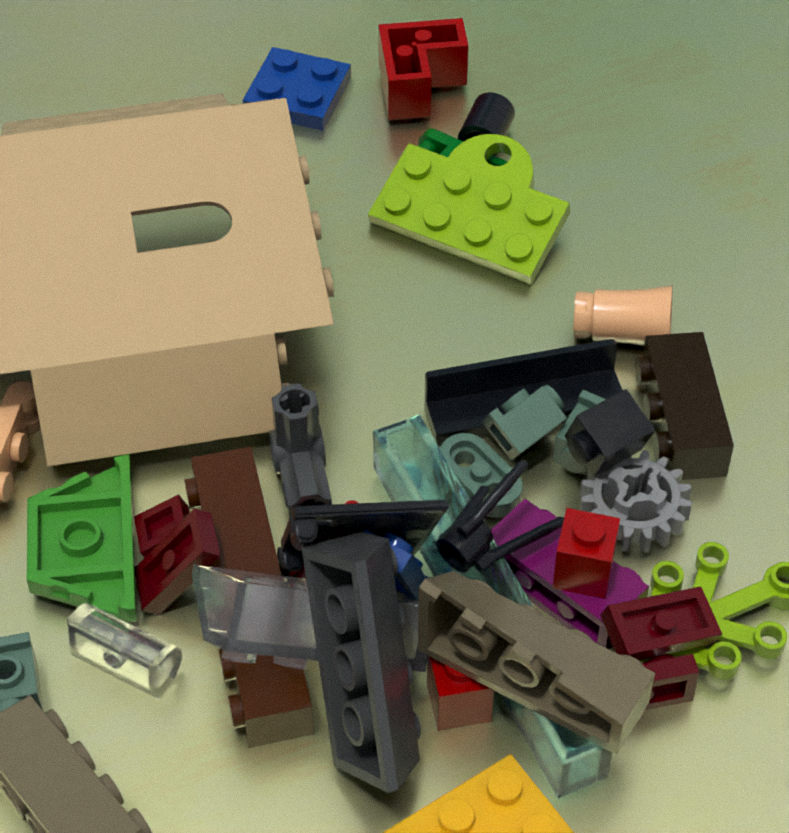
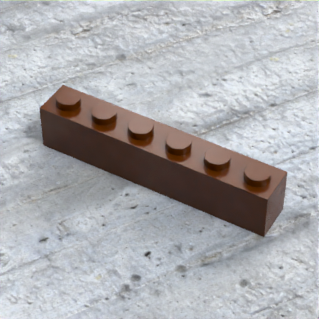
[184,446,314,748]

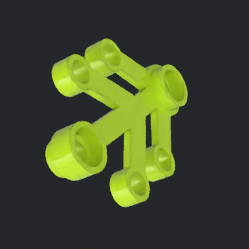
[638,542,789,680]

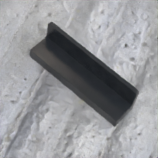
[424,339,623,447]

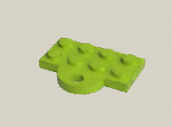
[368,134,571,285]

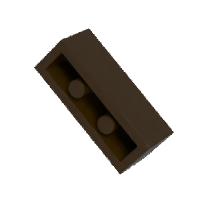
[635,332,734,480]

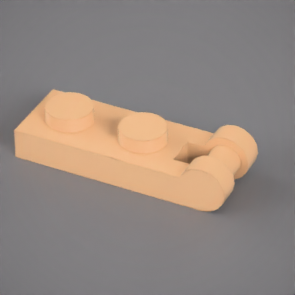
[0,381,40,506]

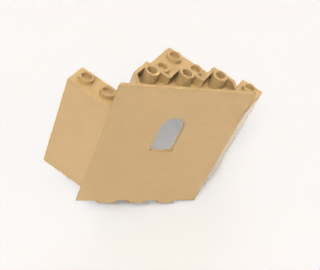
[0,94,334,467]

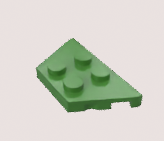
[27,454,137,622]

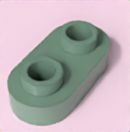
[439,433,523,517]

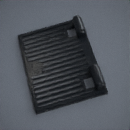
[277,500,449,579]

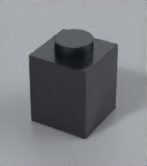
[565,389,655,477]

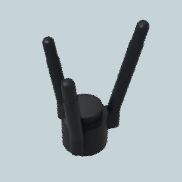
[436,460,564,573]

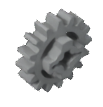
[579,450,692,552]

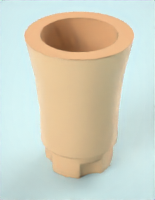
[573,285,673,346]

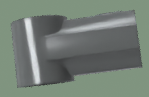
[269,383,332,517]

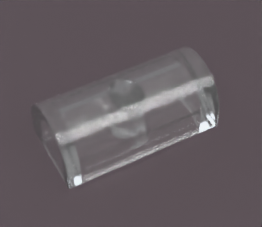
[67,603,182,699]

